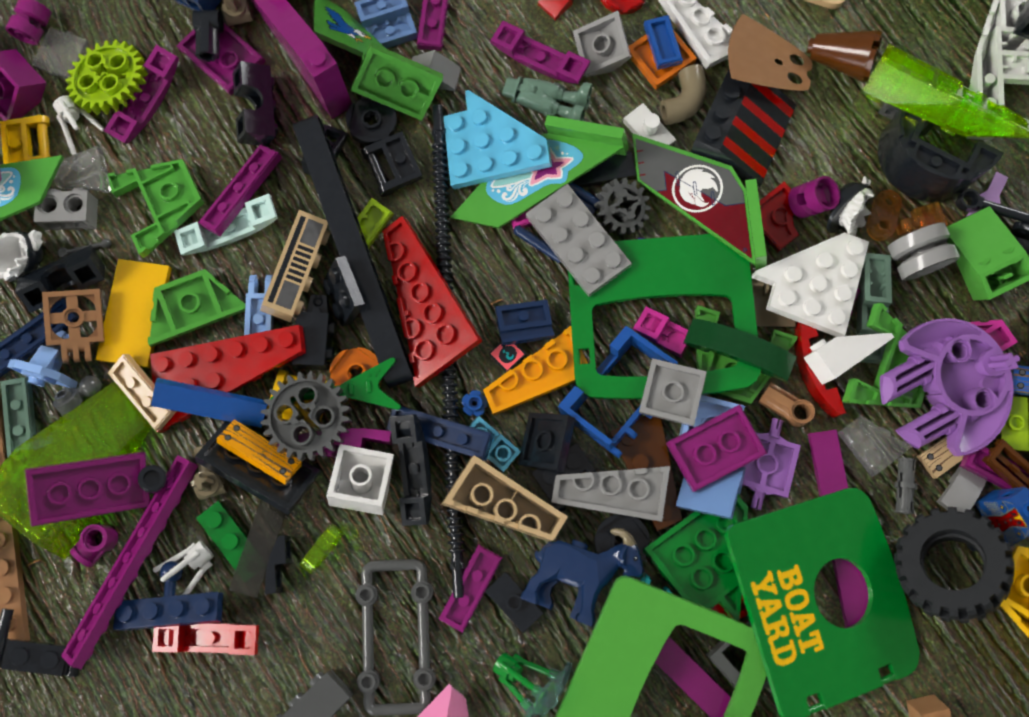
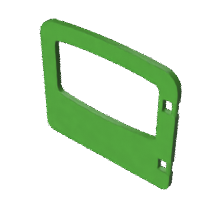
[555,575,767,717]

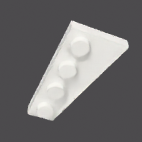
[658,0,733,69]

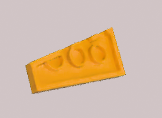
[483,326,588,416]

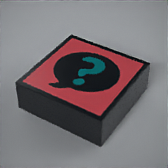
[489,342,526,372]

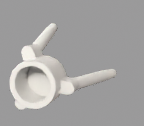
[53,96,105,162]
[153,540,214,595]

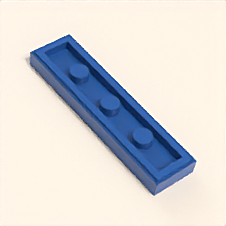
[151,378,267,428]

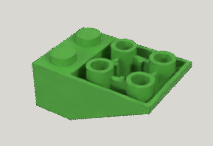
[946,206,1029,300]

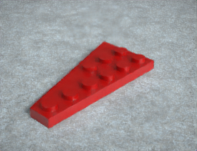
[382,216,482,388]
[150,325,306,433]

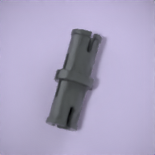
[894,457,918,515]

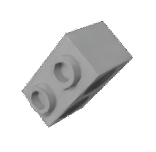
[34,188,98,230]

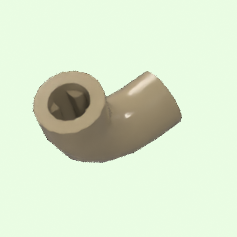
[660,64,707,126]

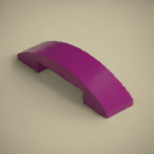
[490,21,591,84]
[104,45,179,144]

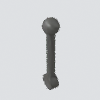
[57,238,112,258]

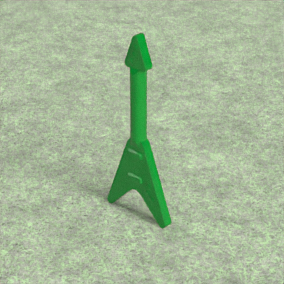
[270,358,402,410]

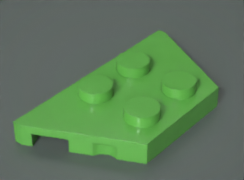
[148,269,245,347]

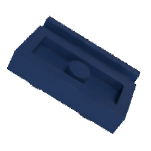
[495,300,555,346]

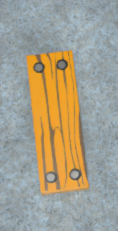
[217,420,302,485]

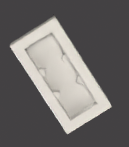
[623,103,676,146]

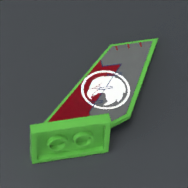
[632,133,767,271]

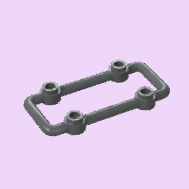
[355,559,437,716]

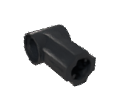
[192,10,224,62]

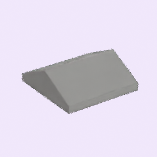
[573,11,631,77]

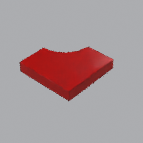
[759,181,799,253]

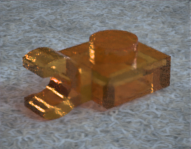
[894,202,948,235]

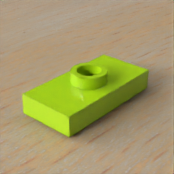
[357,198,394,248]
[997,396,1029,452]

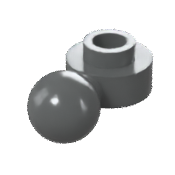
[53,376,102,415]

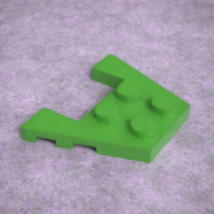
[105,159,204,258]
[842,303,925,408]
[695,305,798,405]

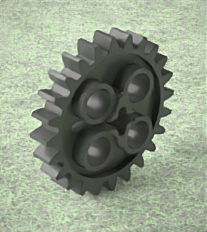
[261,371,352,461]

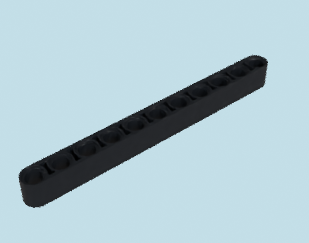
[293,114,415,388]

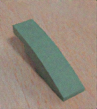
[856,253,892,364]

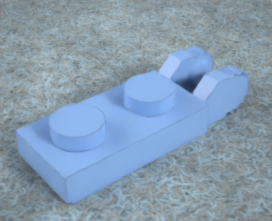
[244,275,274,335]

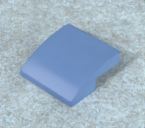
[354,0,418,49]
[676,467,746,520]

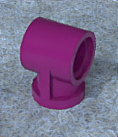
[70,524,118,568]

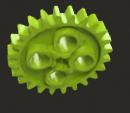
[65,39,148,115]

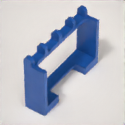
[558,326,678,458]

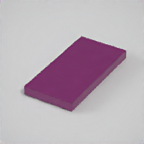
[24,452,150,527]

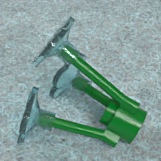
[493,652,572,717]

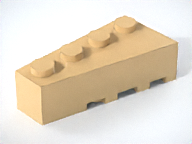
[441,455,568,541]

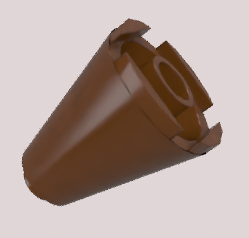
[807,30,883,83]

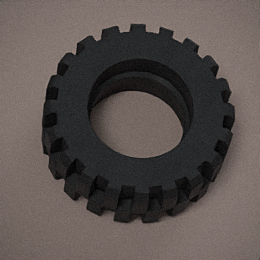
[894,507,1015,623]

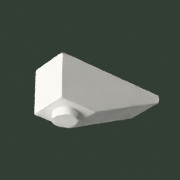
[804,333,894,385]

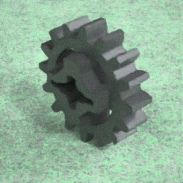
[594,178,651,236]

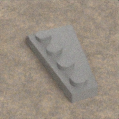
[551,466,670,522]

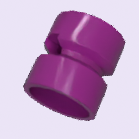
[5,0,52,46]
[788,176,840,219]

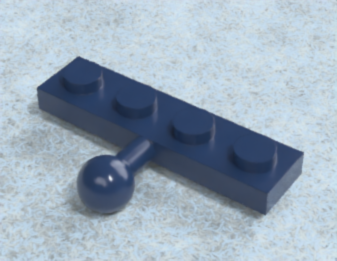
[113,561,223,631]

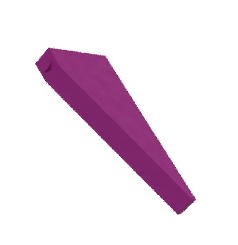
[250,0,352,119]

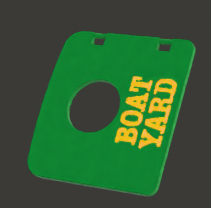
[725,488,920,717]

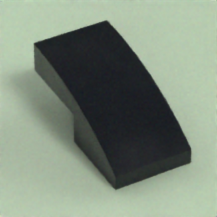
[265,535,292,594]

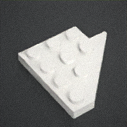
[751,232,869,337]

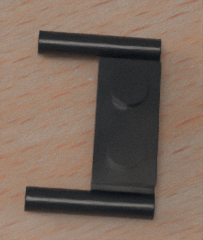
[0,608,83,677]

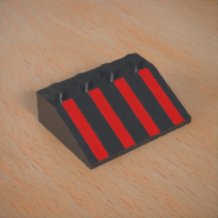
[690,70,796,187]

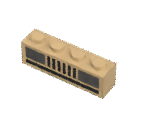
[260,210,331,322]

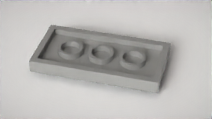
[526,183,632,297]

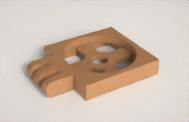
[42,289,105,364]

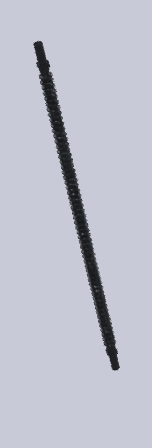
[431,105,465,598]

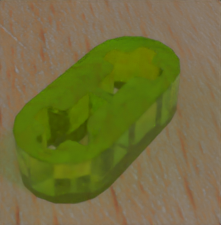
[300,524,344,574]

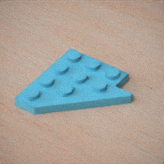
[443,90,552,189]

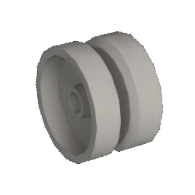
[887,222,960,282]

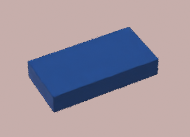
[643,15,683,70]

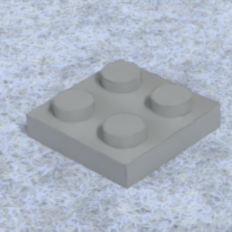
[639,358,707,426]

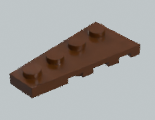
[610,416,682,531]

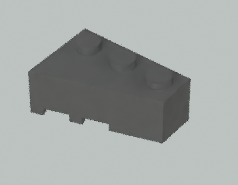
[275,670,354,717]

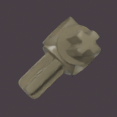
[222,0,253,27]
[191,445,228,501]

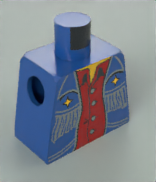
[975,487,1029,546]

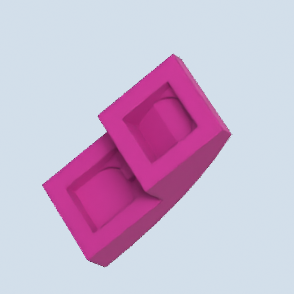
[633,306,688,358]

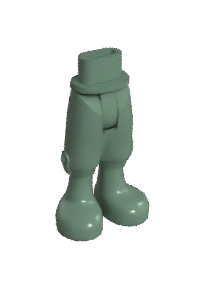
[502,76,593,121]

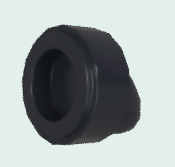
[138,465,167,494]

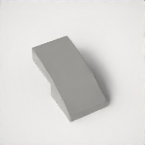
[937,466,987,513]

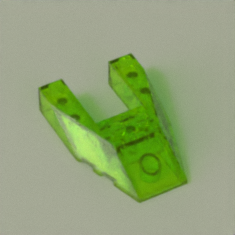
[863,44,1029,138]

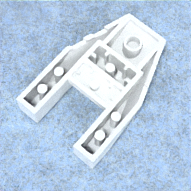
[965,0,1029,140]

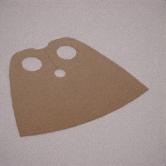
[728,14,812,91]

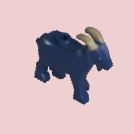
[520,528,644,628]

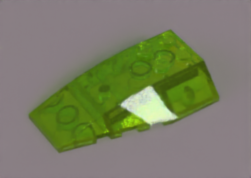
[0,381,151,559]

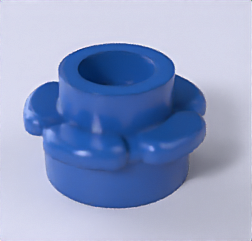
[462,390,488,417]

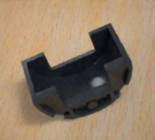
[878,104,1004,202]

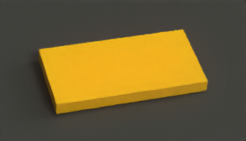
[95,259,172,369]

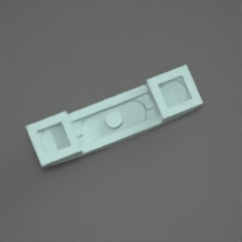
[174,193,278,256]

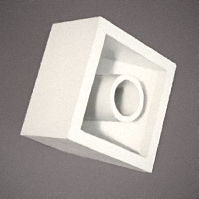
[326,444,394,516]

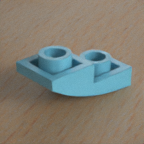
[469,416,521,472]

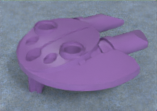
[880,318,1020,456]

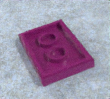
[177,23,266,96]
[666,405,767,492]

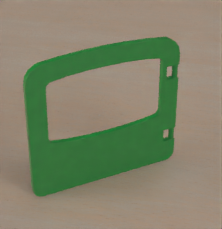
[568,234,761,399]

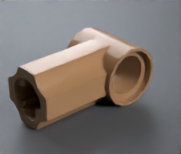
[758,382,815,427]

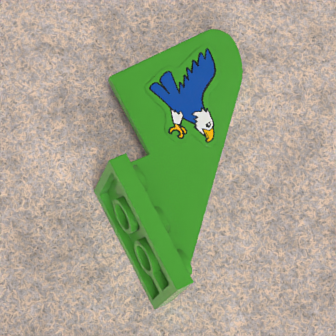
[312,0,443,121]

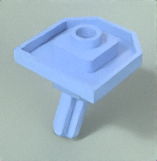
[7,330,78,388]

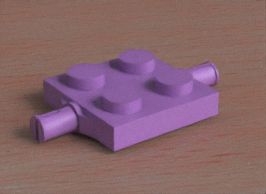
[742,418,801,511]

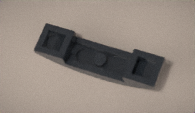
[389,414,432,526]

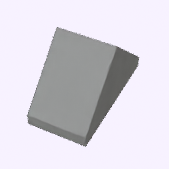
[412,50,461,92]

